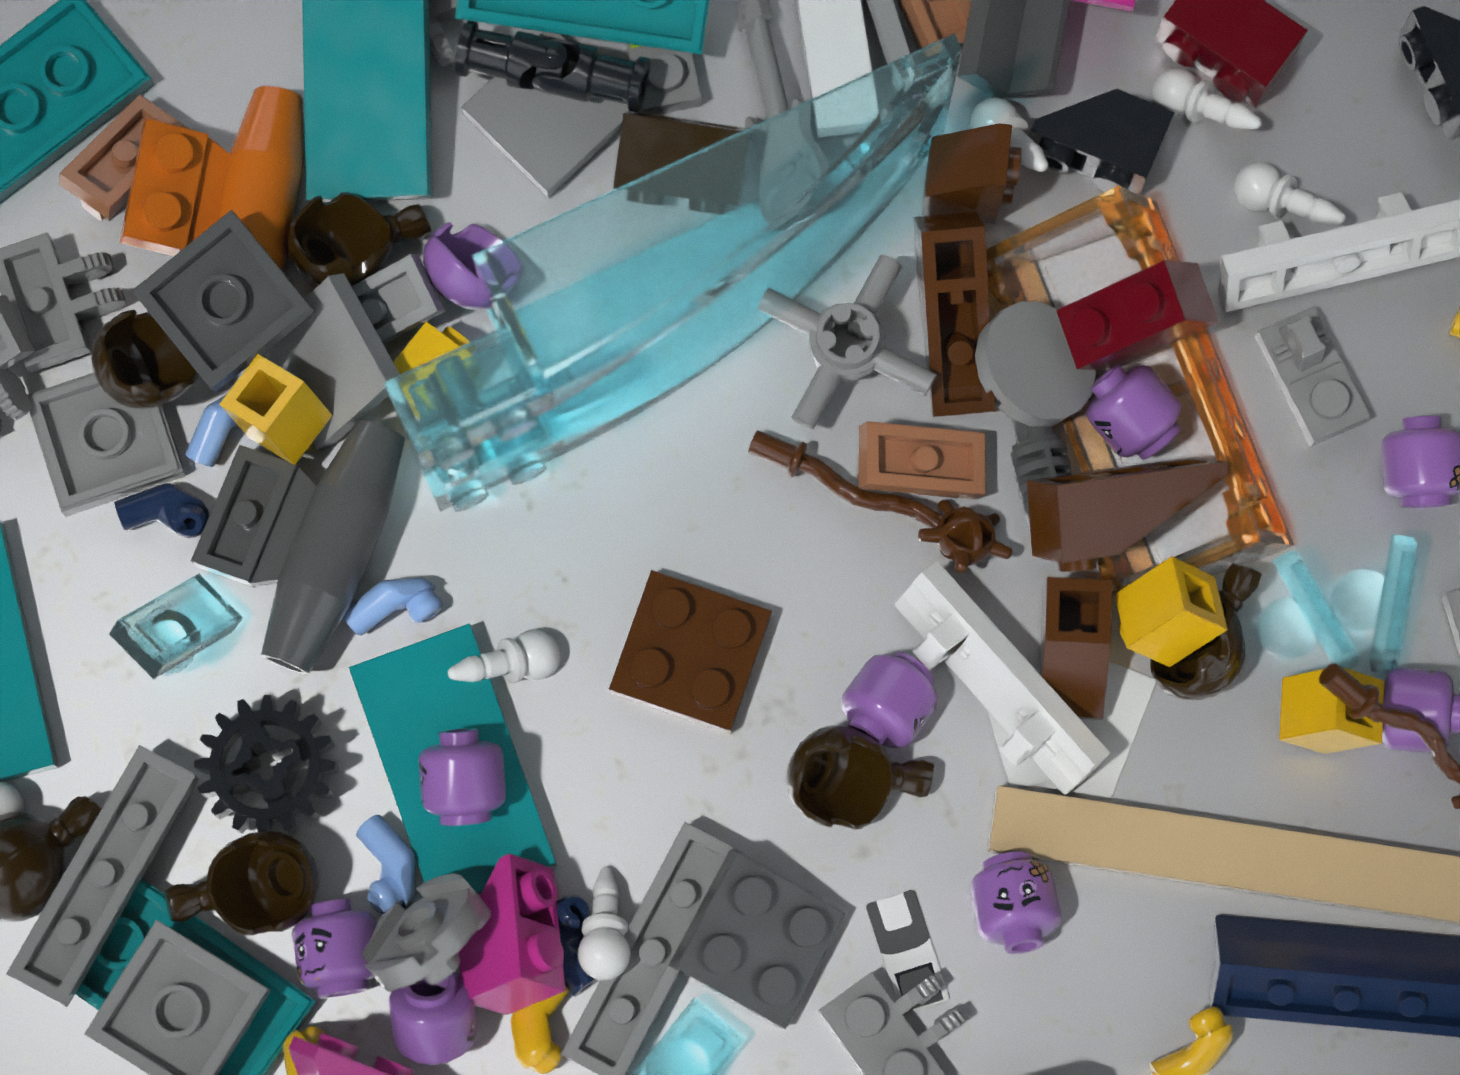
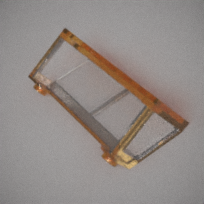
[986,186,1294,594]

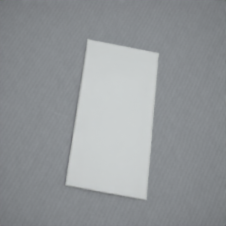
[1044,661,1157,803]

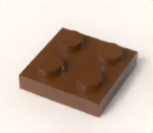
[609,570,772,734]

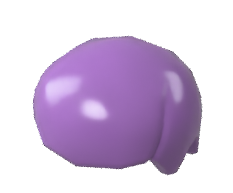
[423,222,524,310]

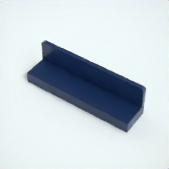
[1209,915,1460,1037]

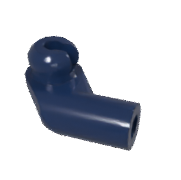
[114,483,209,539]
[557,895,598,997]

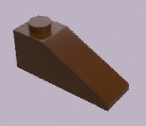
[913,211,995,417]
[1027,457,1229,572]

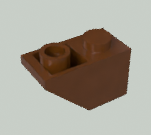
[921,123,1022,224]
[1039,577,1113,720]

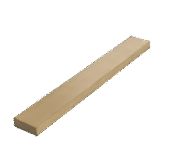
[987,786,1460,925]

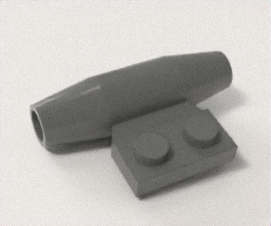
[191,419,405,675]

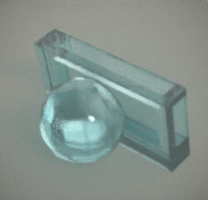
[1330,534,1418,674]
[1257,549,1359,669]
[109,573,243,679]
[632,998,745,1075]

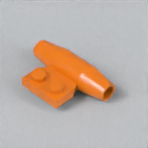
[119,86,303,271]

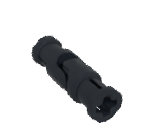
[455,21,651,113]

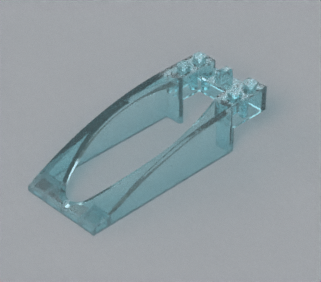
[384,33,962,512]

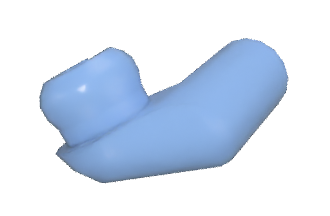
[185,395,238,467]
[344,577,442,636]
[356,815,415,914]

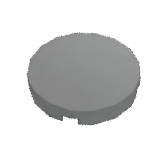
[975,301,1096,426]

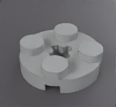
[361,874,491,992]

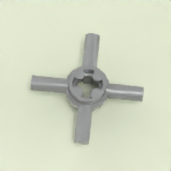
[757,255,937,430]

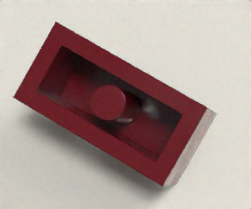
[1155,0,1308,108]
[1056,260,1219,370]

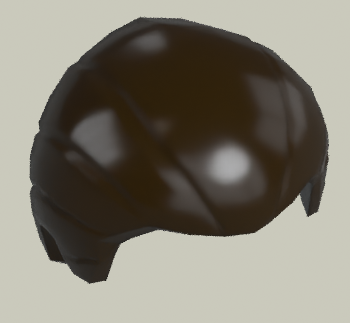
[286,192,432,286]
[91,310,198,409]
[1150,563,1262,700]
[786,725,934,830]
[0,796,102,923]
[164,831,320,935]

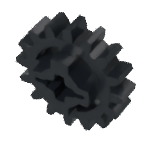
[194,695,339,834]

